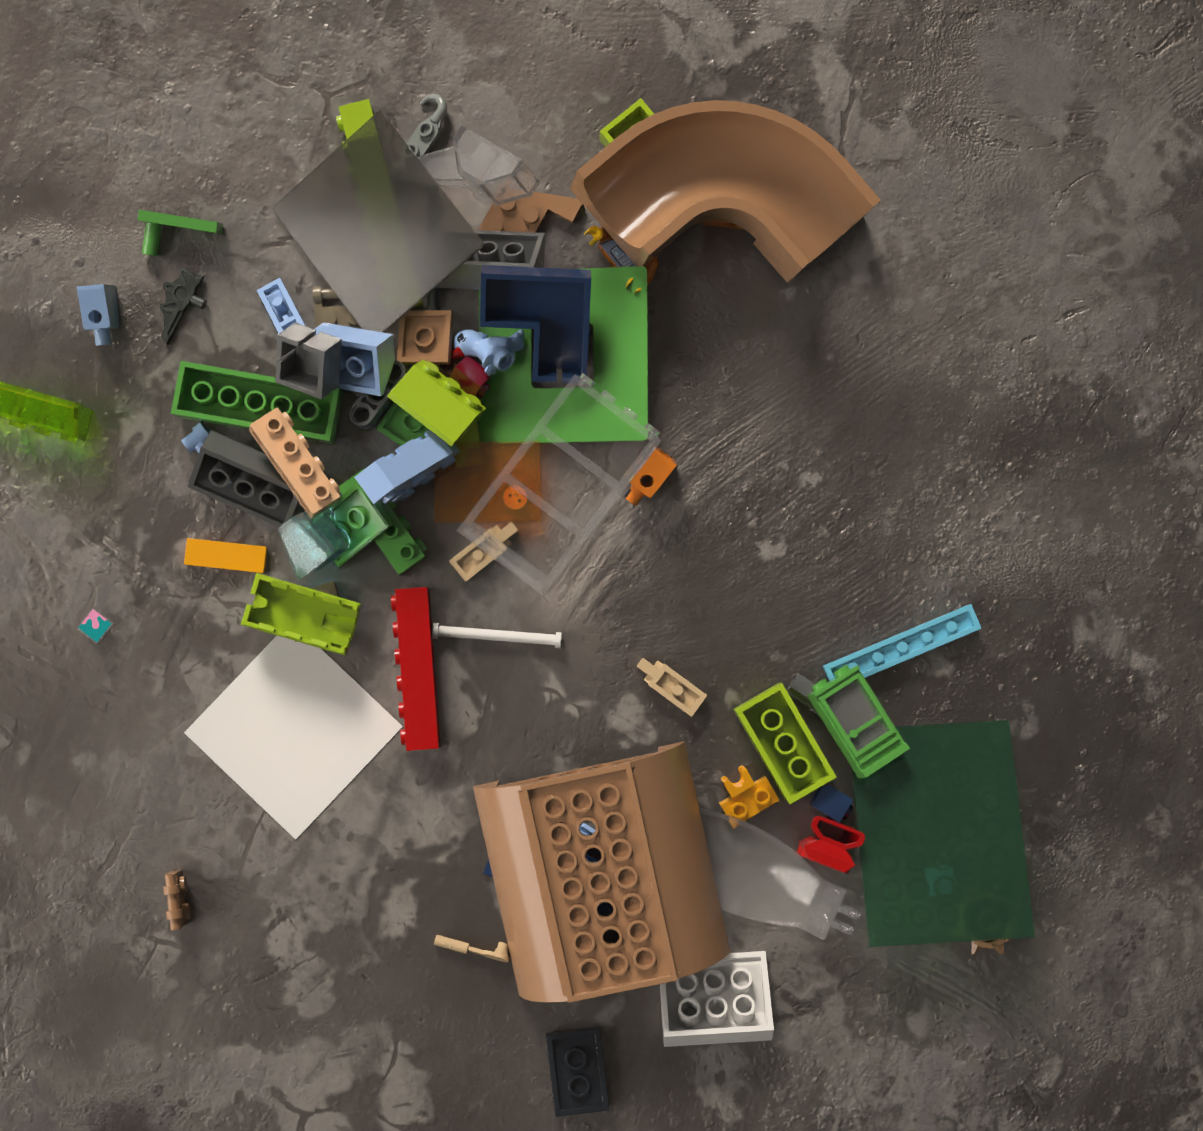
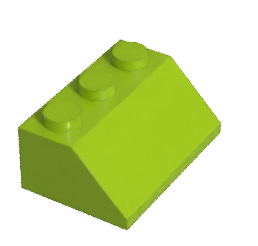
[387,359,486,446]

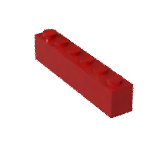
[391,587,441,751]

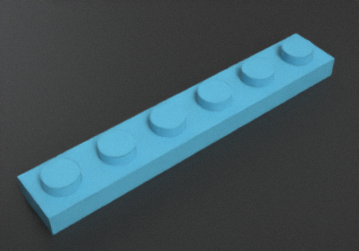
[823,604,982,685]

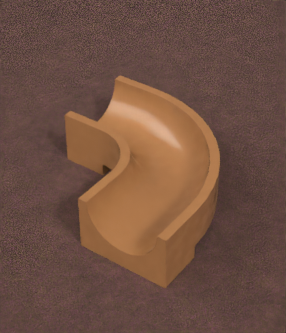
[570,100,881,283]

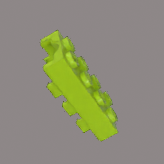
[241,573,363,655]

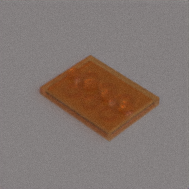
[434,441,542,523]

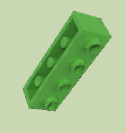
[339,469,428,576]

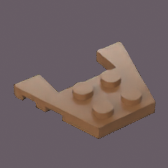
[479,186,583,233]

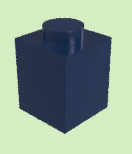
[809,783,854,823]

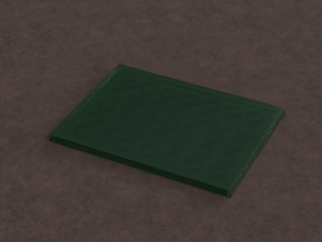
[848,720,1035,948]

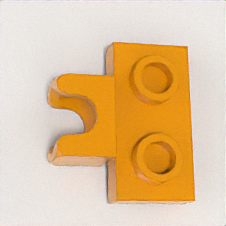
[719,766,779,828]

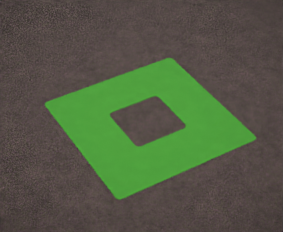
[479,266,648,444]

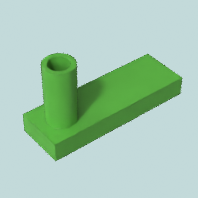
[137,210,223,256]

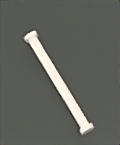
[432,623,561,648]

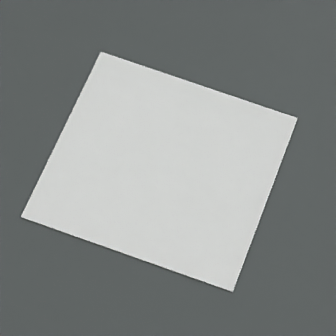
[184,636,403,840]

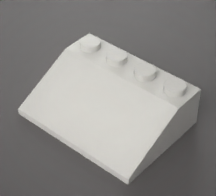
[660,951,774,1047]

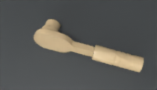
[434,935,509,962]

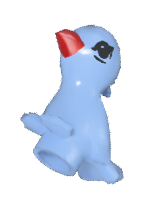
[452,329,525,376]

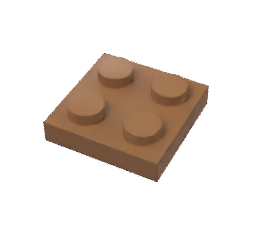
[397,310,454,365]

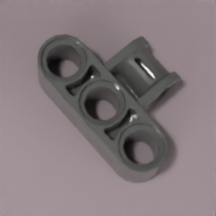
[349,360,408,431]

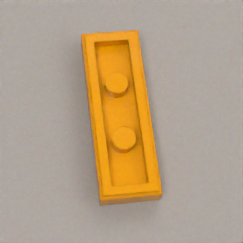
[184,538,268,574]

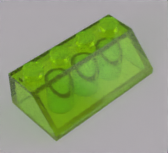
[0,381,94,443]

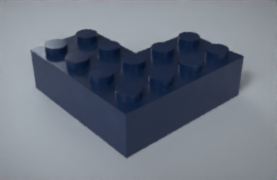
[480,265,592,384]

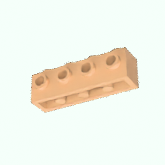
[249,407,341,519]

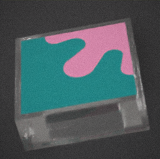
[77,607,116,645]

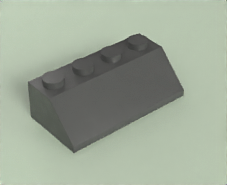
[429,229,545,290]
[187,430,299,530]

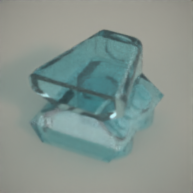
[278,508,350,581]

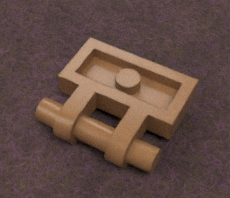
[163,870,191,930]

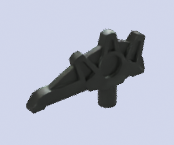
[160,267,207,345]

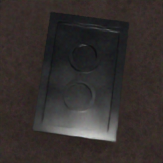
[546,1026,609,1117]

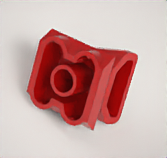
[797,816,865,874]

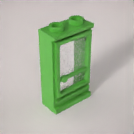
[807,665,910,778]

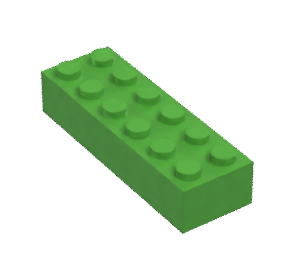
[171,361,344,445]

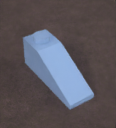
[257,278,307,349]

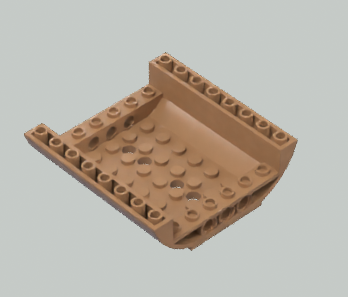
[473,741,730,1003]

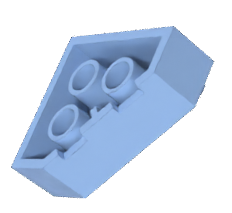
[355,430,460,504]

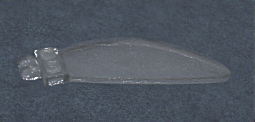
[699,808,861,940]

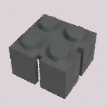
[275,322,342,399]

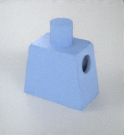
[77,284,119,346]

